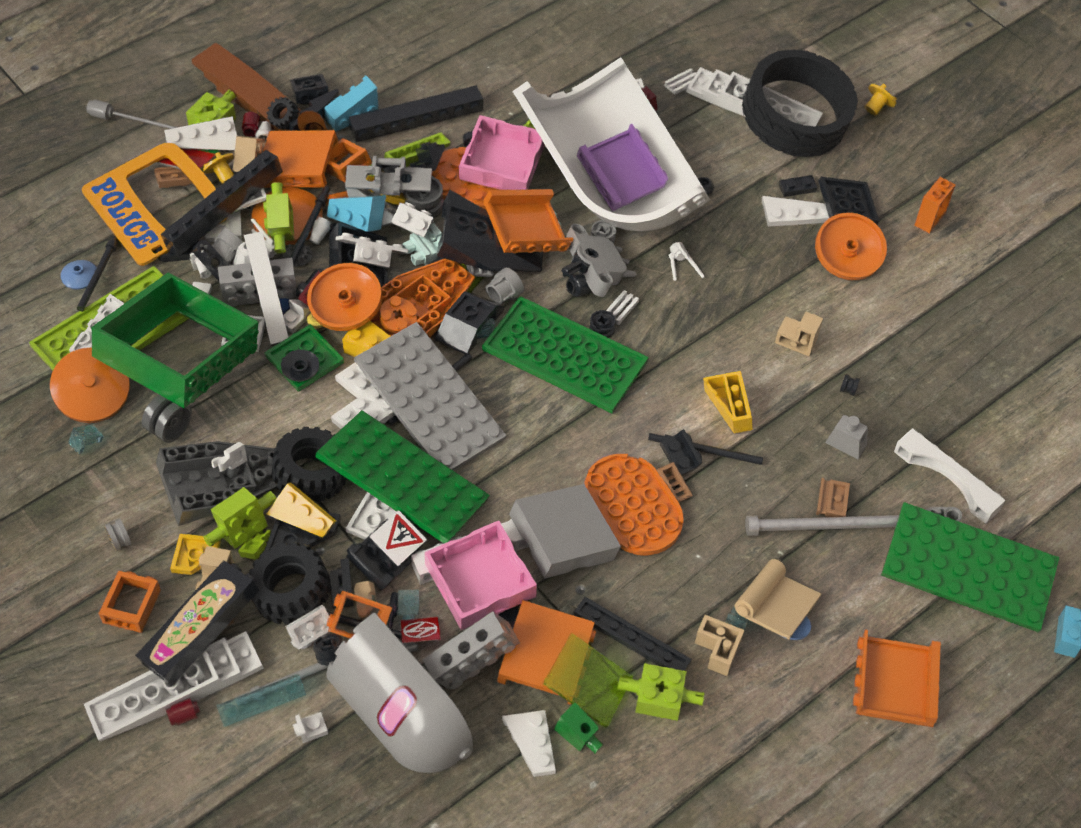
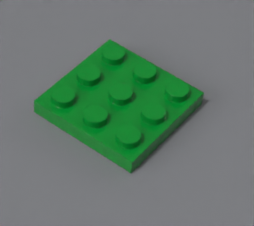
[264,324,344,392]

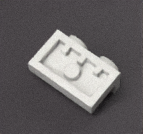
[285,605,330,650]

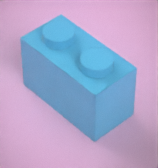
[1054,606,1081,658]

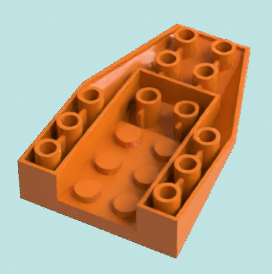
[370,259,475,338]

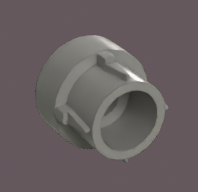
[212,229,243,265]
[485,267,524,305]

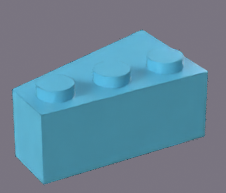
[324,76,379,132]
[327,195,386,232]

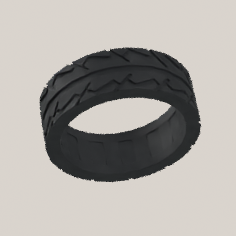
[742,49,858,157]

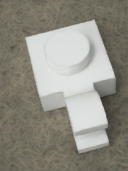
[211,442,247,472]

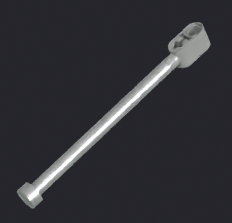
[745,507,962,536]

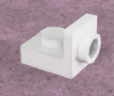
[293,712,328,743]

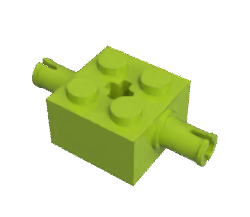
[186,90,236,125]
[263,182,294,254]
[203,487,277,549]
[618,663,705,721]

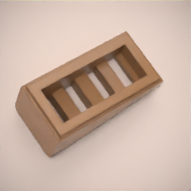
[656,462,693,502]

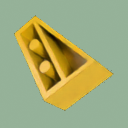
[342,321,391,357]
[703,371,753,433]

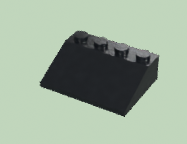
[329,222,388,287]

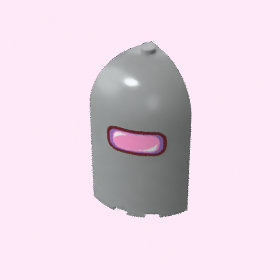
[327,612,473,773]

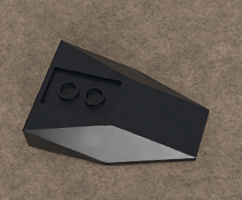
[437,190,543,272]

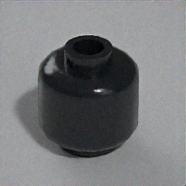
[566,273,592,297]

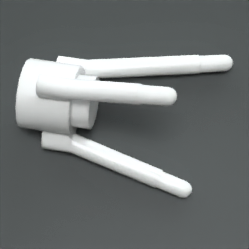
[251,219,276,258]
[668,242,704,281]

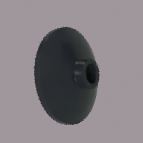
[281,350,319,382]

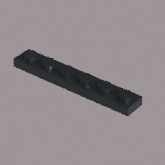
[573,597,692,671]

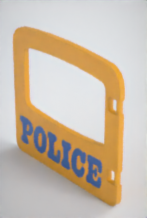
[82,143,227,266]

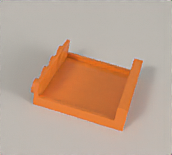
[263,130,338,188]
[483,189,574,253]
[497,600,596,705]
[853,629,941,727]

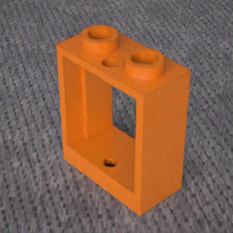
[325,138,372,182]
[914,177,956,234]
[99,571,161,633]
[326,591,392,639]

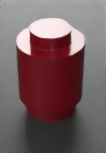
[241,112,260,137]
[166,698,200,726]

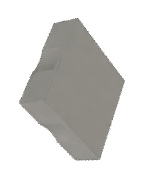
[509,484,621,578]

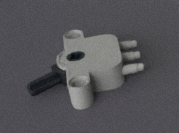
[561,223,636,297]

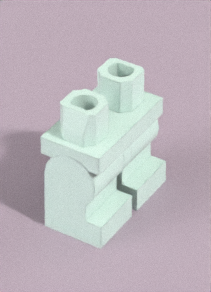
[403,223,442,266]

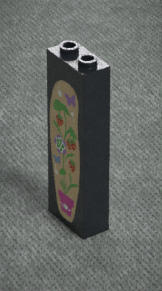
[135,560,259,687]

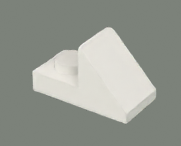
[283,299,311,333]

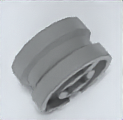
[591,220,616,243]
[104,519,131,551]

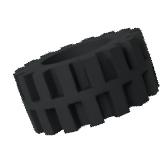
[267,97,300,130]

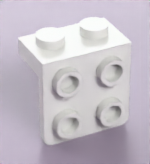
[391,202,434,238]

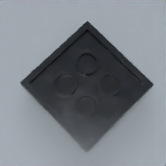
[818,177,880,224]

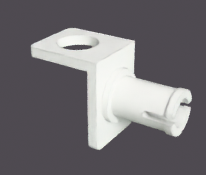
[190,250,212,279]

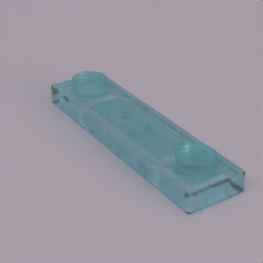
[216,674,306,727]

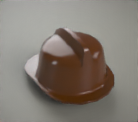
[297,111,328,131]

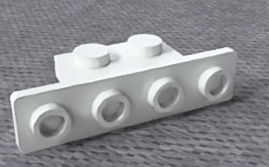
[336,233,408,268]

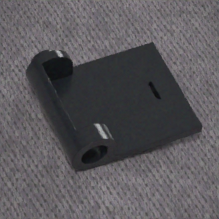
[346,519,419,591]

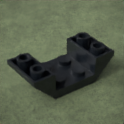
[377,142,445,173]
[435,291,505,355]

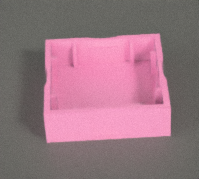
[459,115,545,190]
[424,520,537,630]

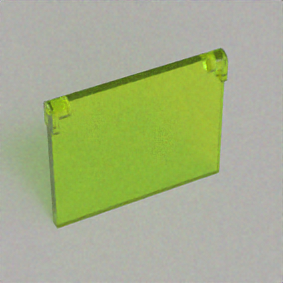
[543,633,633,728]

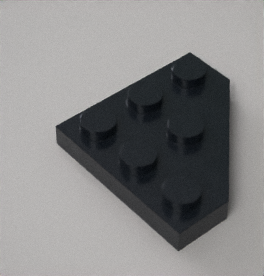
[264,511,341,553]

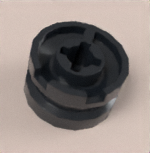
[589,310,616,338]
[313,633,342,666]

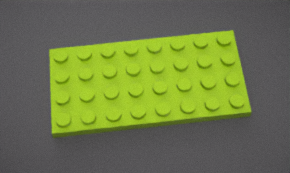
[29,266,189,371]

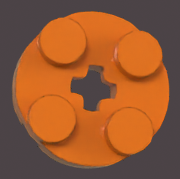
[379,296,417,334]

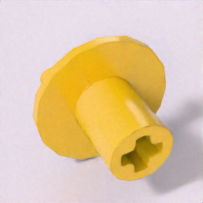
[865,84,897,116]
[203,152,234,184]

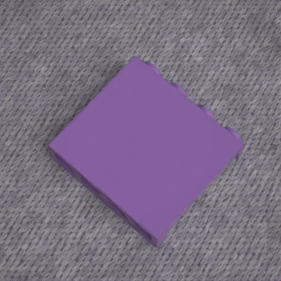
[576,124,668,212]

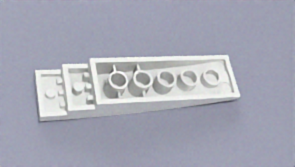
[686,67,823,126]
[84,631,264,742]

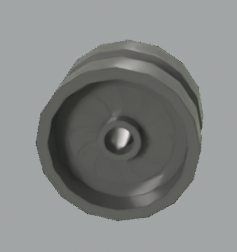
[405,176,443,218]
[142,395,192,443]

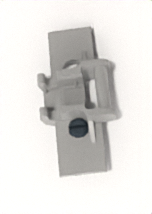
[345,156,432,195]

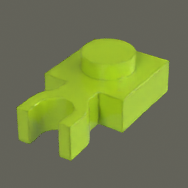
[238,530,271,560]

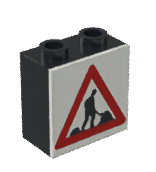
[366,511,427,572]

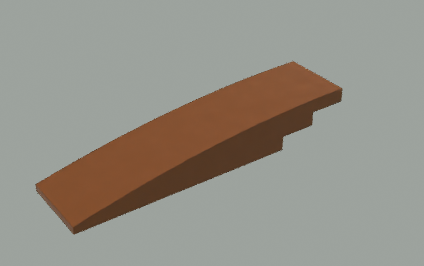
[191,43,302,131]

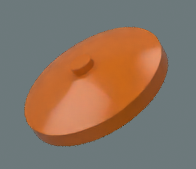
[252,187,323,245]
[815,213,887,280]
[307,263,382,331]
[50,347,130,423]

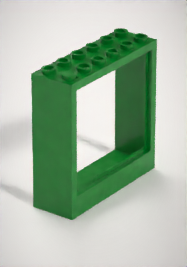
[91,272,259,408]

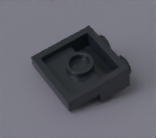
[290,74,329,105]

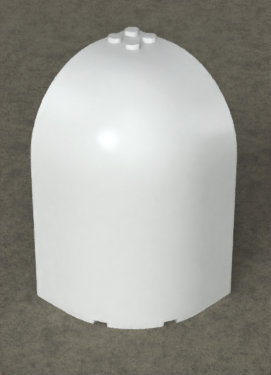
[513,58,710,231]

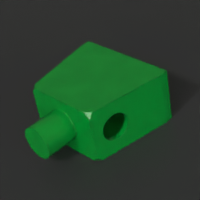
[554,702,604,754]

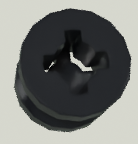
[840,374,860,396]

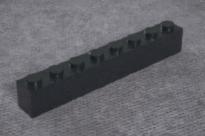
[349,85,483,142]
[161,150,283,257]

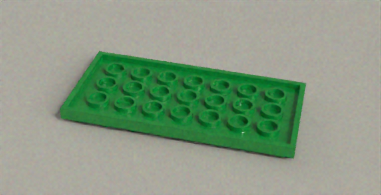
[482,296,649,414]
[315,410,490,544]
[881,502,1060,632]

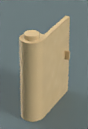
[735,559,821,639]

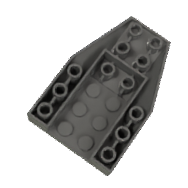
[156,441,278,526]

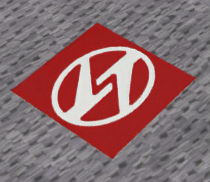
[401,617,440,643]

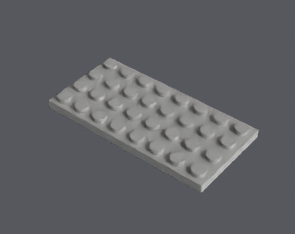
[354,322,506,471]

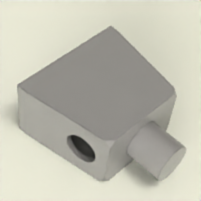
[825,415,868,459]

